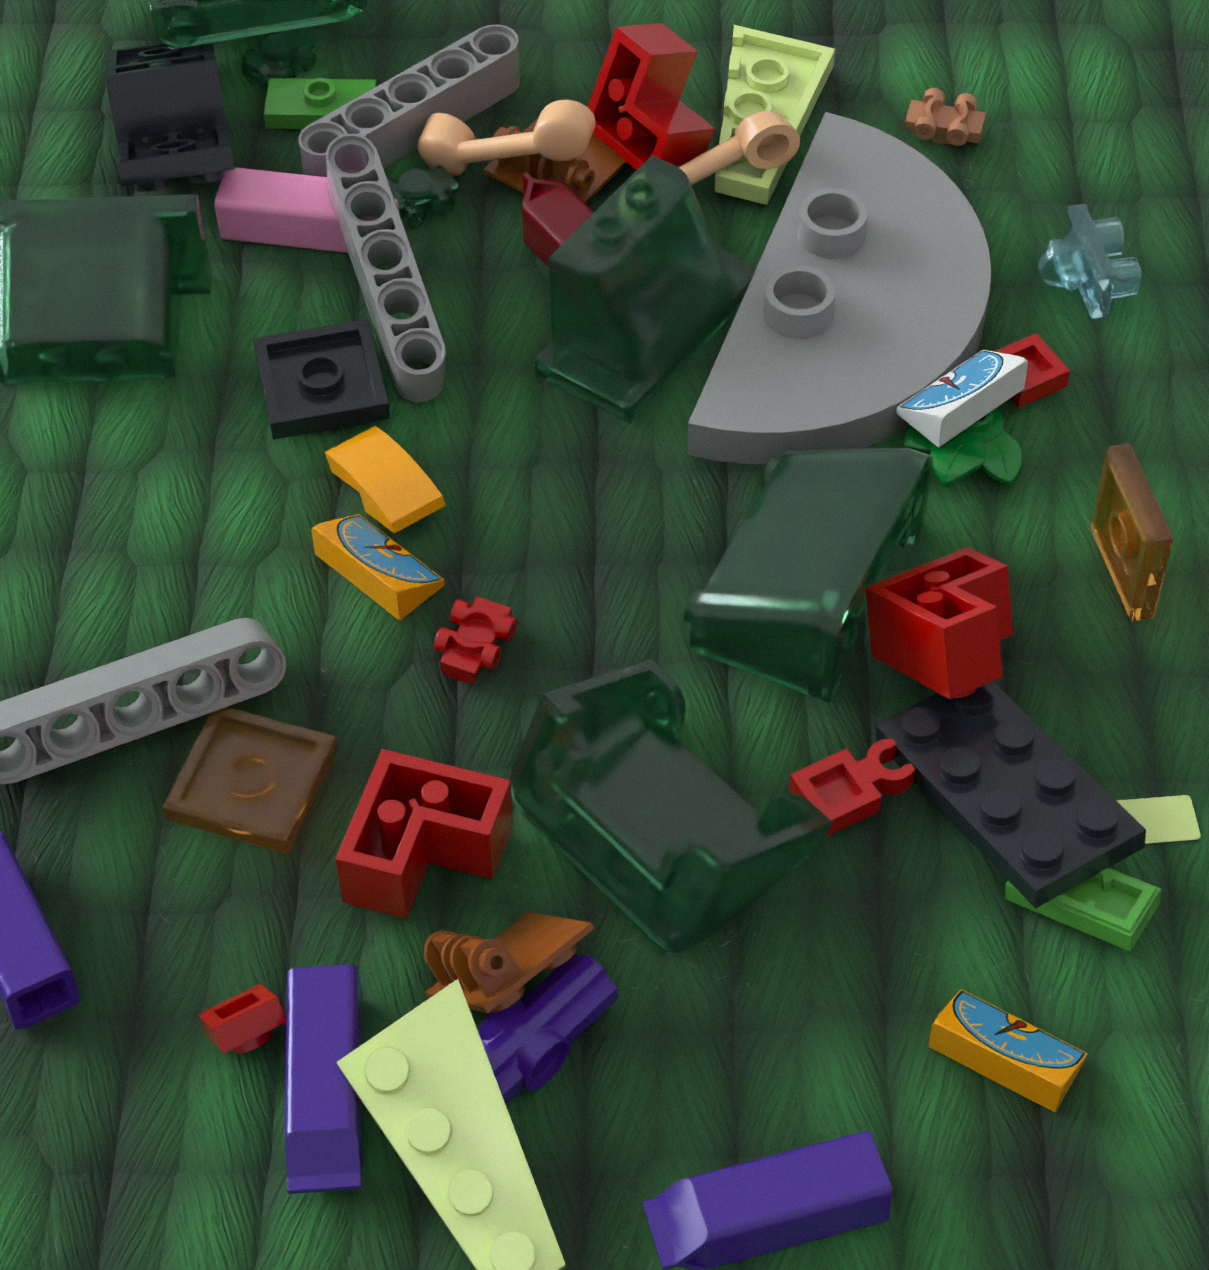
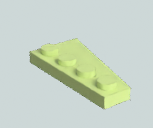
[715,25,835,205]
[337,979,566,1270]

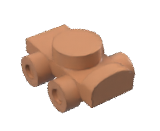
[904,88,986,146]

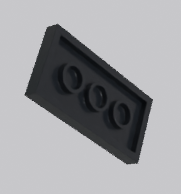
[875,681,1146,909]

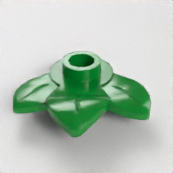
[903,408,1022,487]

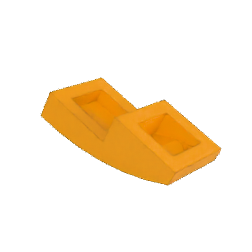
[325,426,446,533]

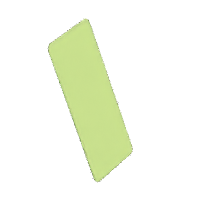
[1116,795,1201,844]

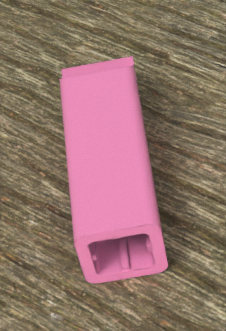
[215,167,399,253]

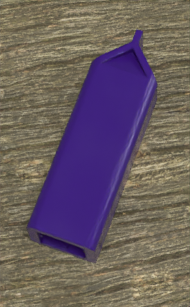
[0,831,80,1029]
[285,964,364,1194]
[642,1130,893,1270]

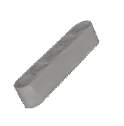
[298,24,521,177]
[326,133,446,403]
[0,618,286,784]

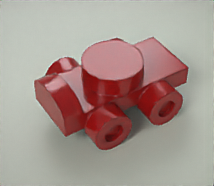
[434,596,518,683]

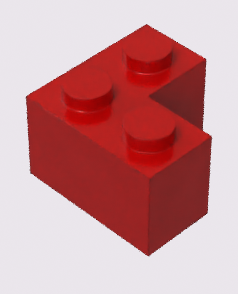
[588,23,715,178]
[865,547,1013,699]
[335,749,513,919]

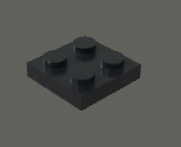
[253,319,390,440]

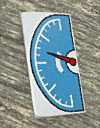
[896,350,1028,448]

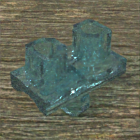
[1038,204,1141,319]

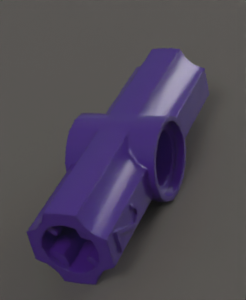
[478,953,618,1105]

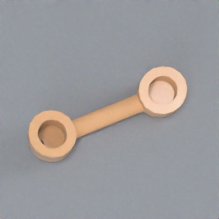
[417,99,596,177]
[619,111,800,246]

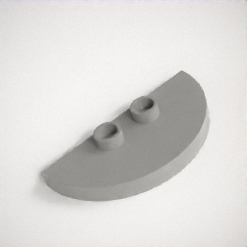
[687,112,991,464]

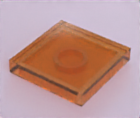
[1090,443,1174,621]
[163,707,337,854]

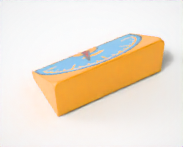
[311,514,445,621]
[928,989,1088,1113]

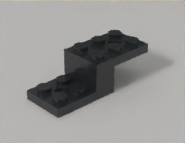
[104,35,235,192]

